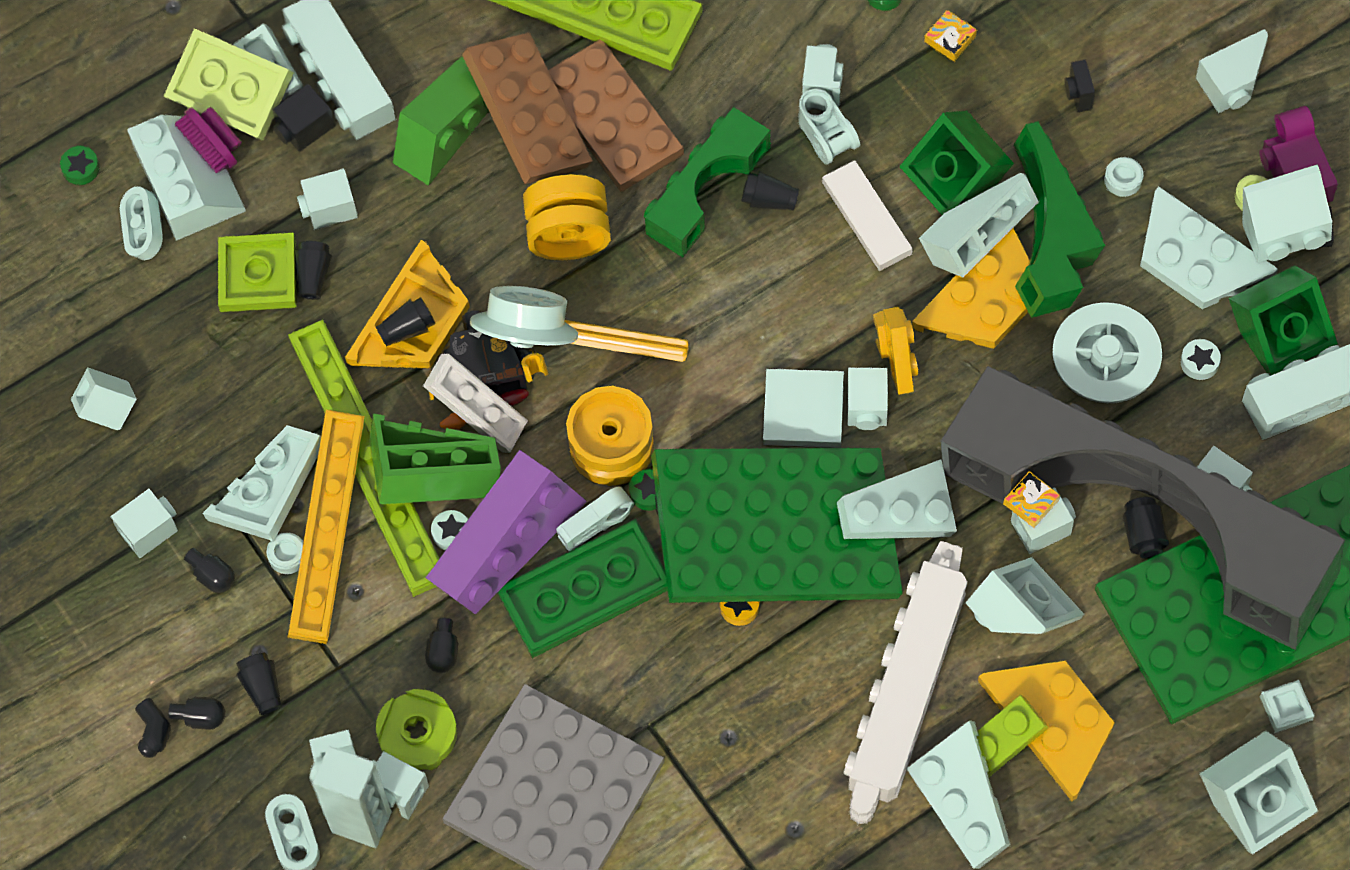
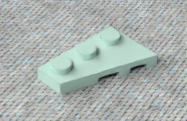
[906,720,1010,869]

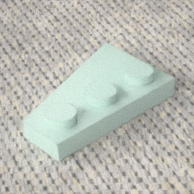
[202,425,321,541]
[837,459,957,539]

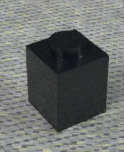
[272,84,335,152]

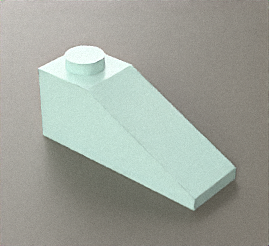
[919,173,1039,277]

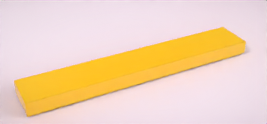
[287,409,365,644]

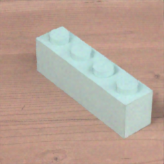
[282,0,396,140]
[1242,344,1350,440]
[310,746,392,848]

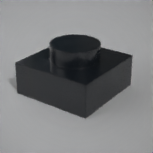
[1064,60,1095,113]

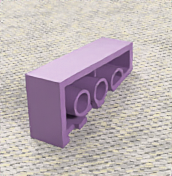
[426,450,587,614]

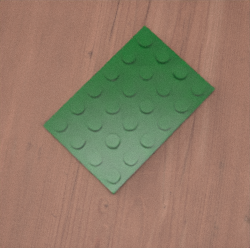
[651,448,903,603]

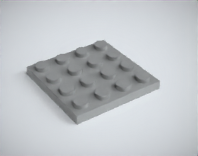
[443,684,664,870]

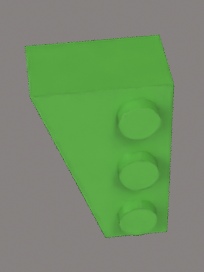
[393,56,489,186]
[370,413,501,504]

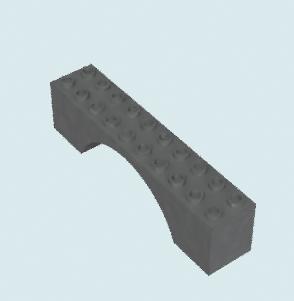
[941,366,1345,650]

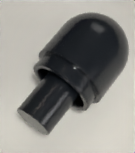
[184,548,235,593]
[425,618,459,673]
[168,697,226,730]

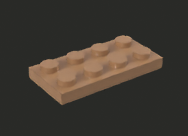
[462,32,592,184]
[548,40,684,192]

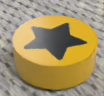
[720,601,759,626]

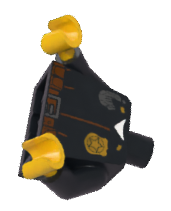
[429,310,549,400]

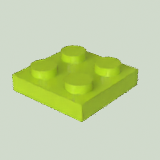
[218,233,297,312]

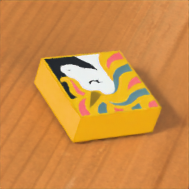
[924,10,977,62]
[1003,471,1060,528]

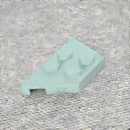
[1140,187,1278,309]

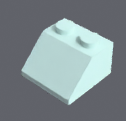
[1242,165,1332,263]
[1200,731,1318,854]

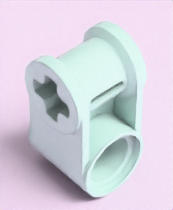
[798,89,860,165]

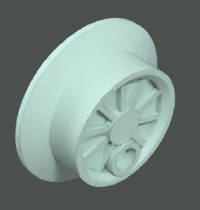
[470,286,578,348]
[1053,303,1162,403]

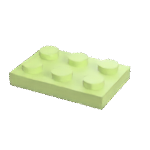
[164,28,294,140]

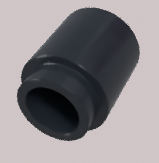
[1122,497,1169,559]

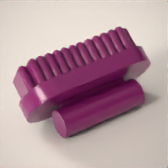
[175,107,242,173]

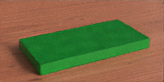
[497,519,668,658]

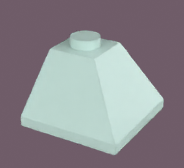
[966,557,1084,634]

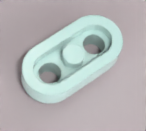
[120,186,163,260]
[265,794,320,870]

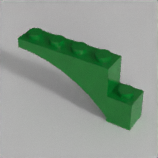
[1014,121,1105,318]

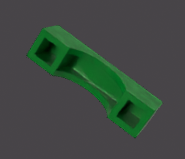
[644,107,771,258]

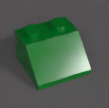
[899,110,1014,215]
[1229,265,1338,376]

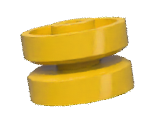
[523,174,611,261]
[566,386,654,486]

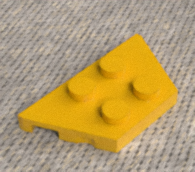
[912,227,1030,349]
[345,240,470,368]
[978,661,1115,801]

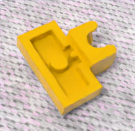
[873,307,918,395]

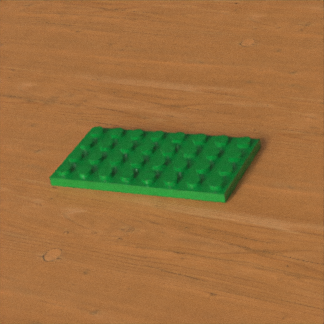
[1095,465,1350,725]

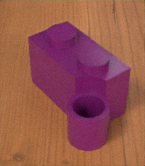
[1260,105,1338,202]

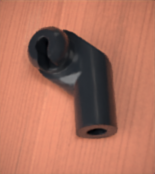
[135,698,171,758]

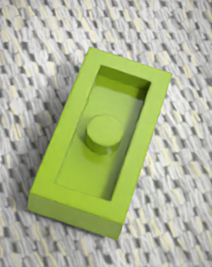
[976,695,1049,778]

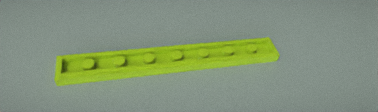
[288,319,439,597]

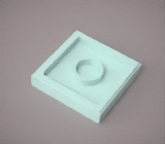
[763,369,844,448]

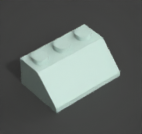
[127,115,245,241]

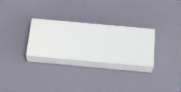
[822,160,913,271]
[423,354,528,453]

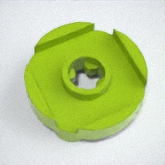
[376,689,457,770]

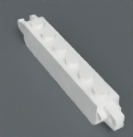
[844,541,967,825]

